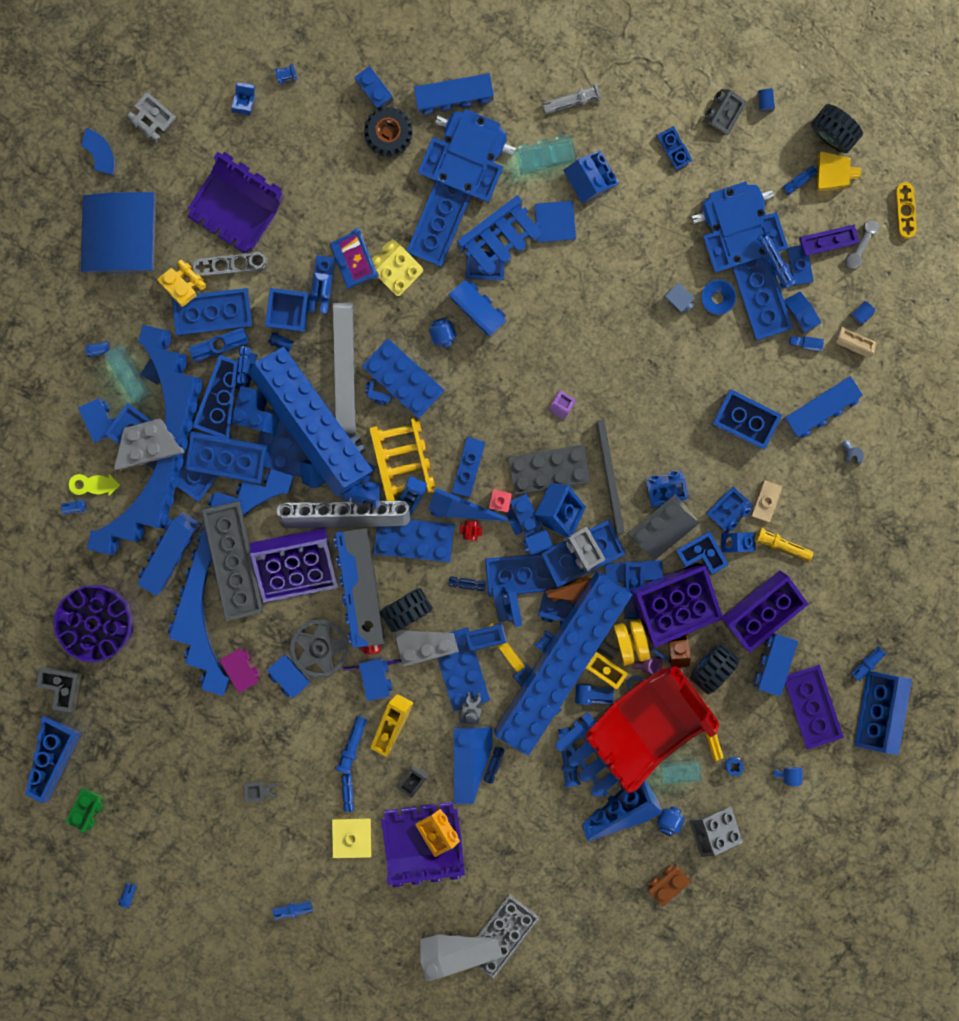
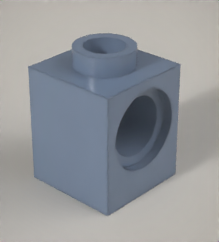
[664,282,695,313]

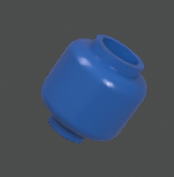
[429,318,457,348]
[657,806,685,837]

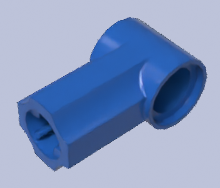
[575,684,614,705]

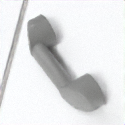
[845,220,880,270]

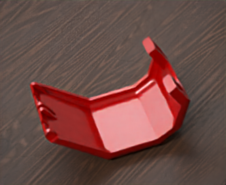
[585,666,719,793]

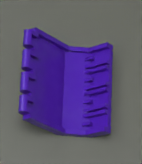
[187,151,284,254]
[381,802,465,887]

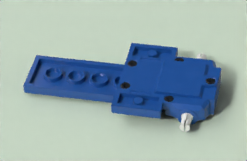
[407,109,516,267]
[691,181,793,341]

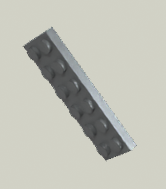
[201,501,263,621]

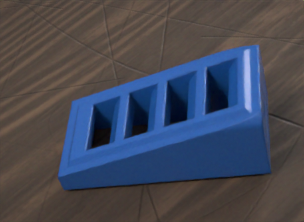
[397,476,427,516]

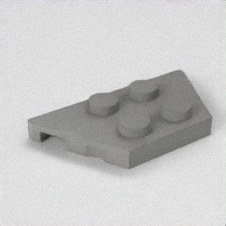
[115,419,184,470]

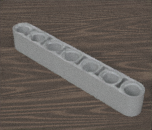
[333,303,356,435]
[277,501,411,528]

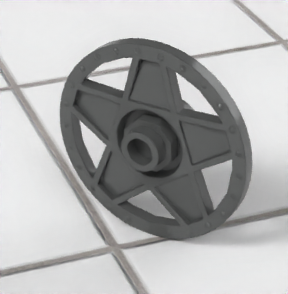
[290,619,348,677]

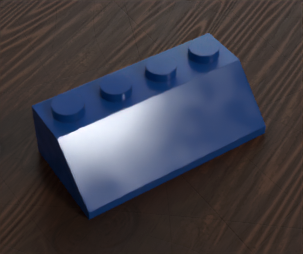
[854,671,912,754]

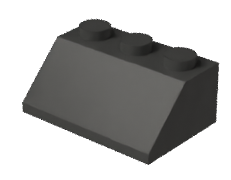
[629,494,700,559]

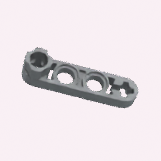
[193,251,268,277]

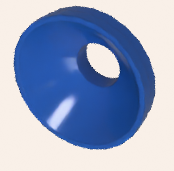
[701,280,736,315]

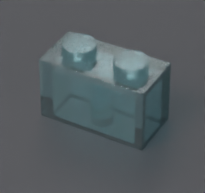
[660,759,702,784]

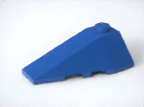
[428,488,508,521]
[454,727,492,804]
[582,780,662,841]

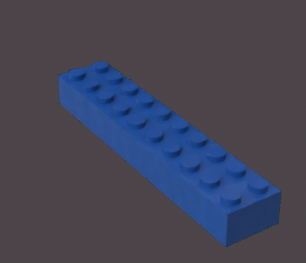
[494,570,632,756]

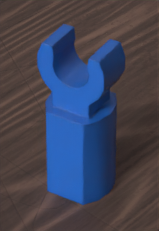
[789,336,824,352]

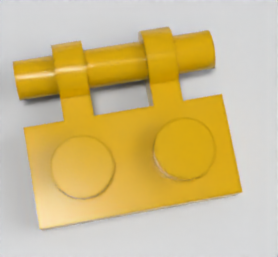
[157,260,206,307]

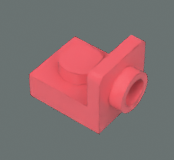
[489,490,512,512]

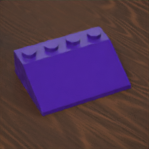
[250,528,338,603]
[630,563,723,647]

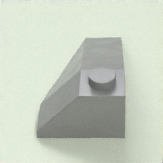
[420,934,503,982]

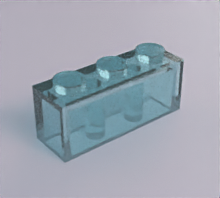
[515,134,577,175]
[104,344,153,405]

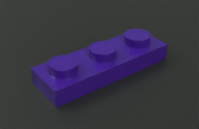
[799,224,860,257]

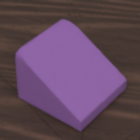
[548,390,576,420]

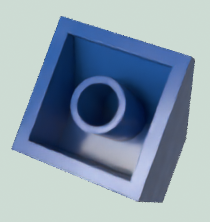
[535,483,586,537]

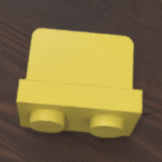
[371,239,423,296]

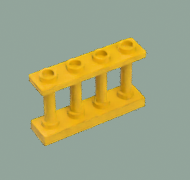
[369,417,435,501]

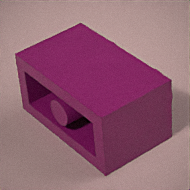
[220,647,261,693]

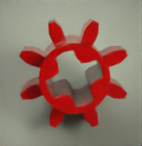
[459,520,483,541]

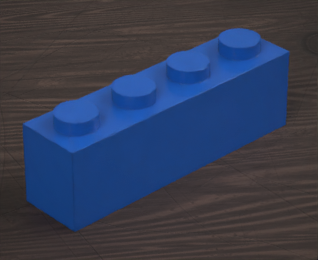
[414,73,494,115]
[783,376,863,438]

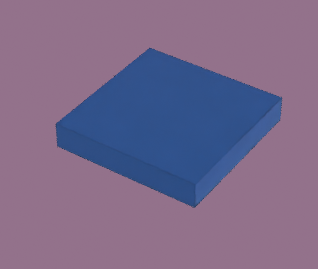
[535,201,576,243]

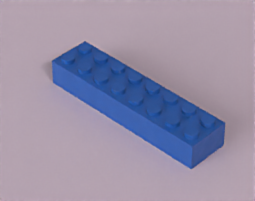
[247,347,373,497]

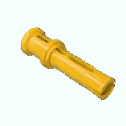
[755,527,814,563]

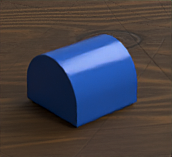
[758,88,775,111]
[851,301,876,326]

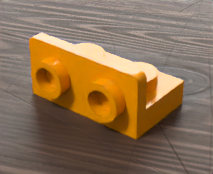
[415,809,460,857]

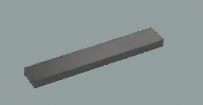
[596,419,625,534]

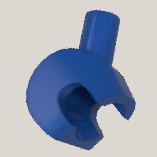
[774,766,803,786]

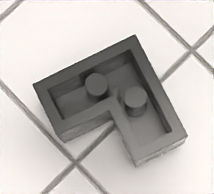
[36,666,82,713]

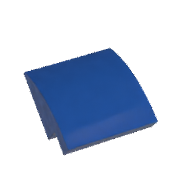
[81,192,156,274]

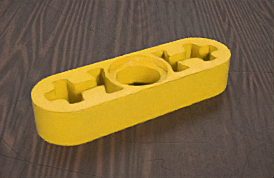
[895,182,917,239]
[487,623,525,673]

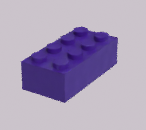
[720,570,809,653]

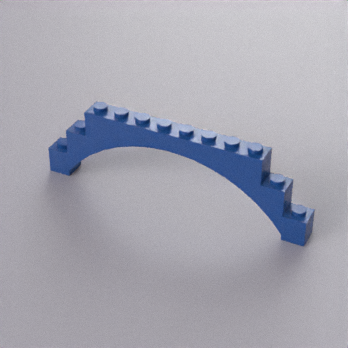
[87,325,202,555]
[168,469,295,696]

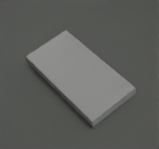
[477,894,540,979]

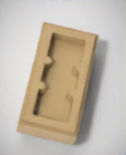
[836,327,877,358]
[751,480,783,523]

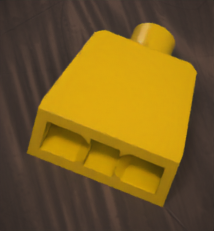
[816,152,861,191]

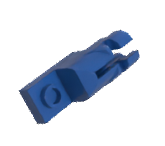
[308,255,336,314]

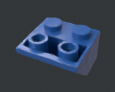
[563,151,619,203]

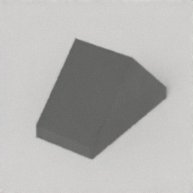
[396,763,429,798]

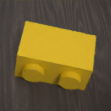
[586,651,628,689]

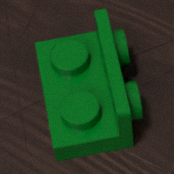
[65,787,104,834]

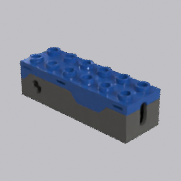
[333,528,385,655]

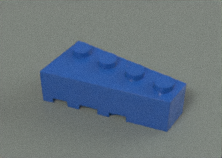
[137,512,202,596]

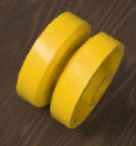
[613,619,650,666]

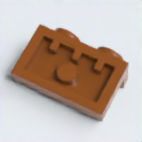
[647,863,691,907]

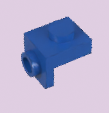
[231,82,255,115]
[365,379,392,406]

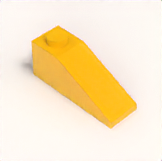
[370,694,413,757]

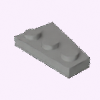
[395,630,459,667]

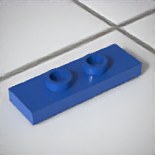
[452,437,485,497]

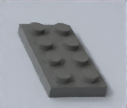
[508,444,590,495]

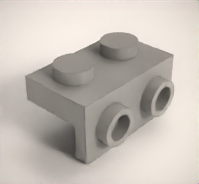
[566,526,606,571]

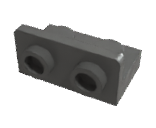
[703,89,747,135]

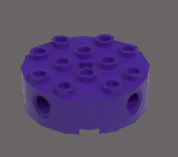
[54,585,134,662]

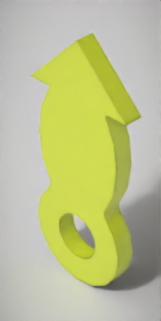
[69,474,120,496]

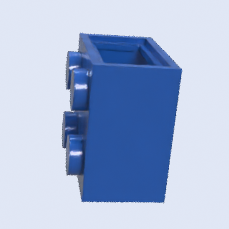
[265,288,310,333]

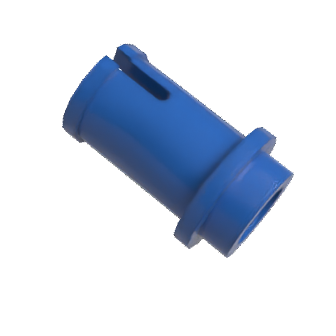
[268,332,294,353]
[85,341,110,358]
[61,499,87,515]
[118,883,137,909]

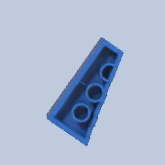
[192,355,238,438]
[25,716,82,803]

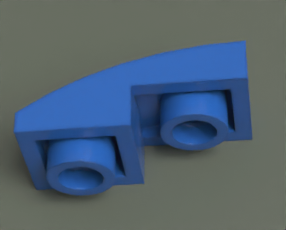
[656,126,693,170]

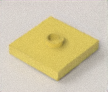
[332,818,372,858]

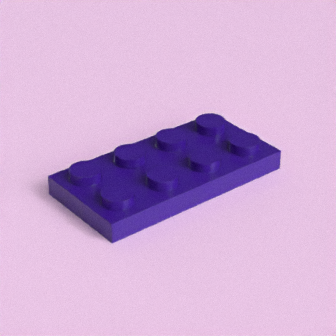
[785,664,844,750]

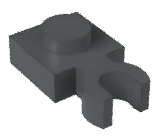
[459,692,482,724]
[244,781,278,802]

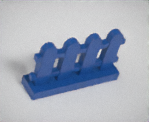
[457,195,541,275]
[555,712,620,797]

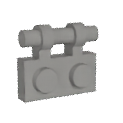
[127,92,177,142]

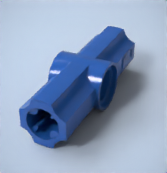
[189,327,249,363]

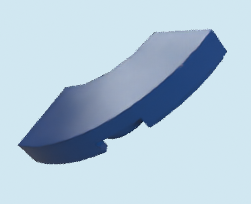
[81,128,115,176]

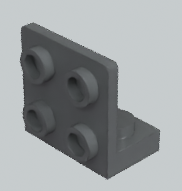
[689,807,743,857]

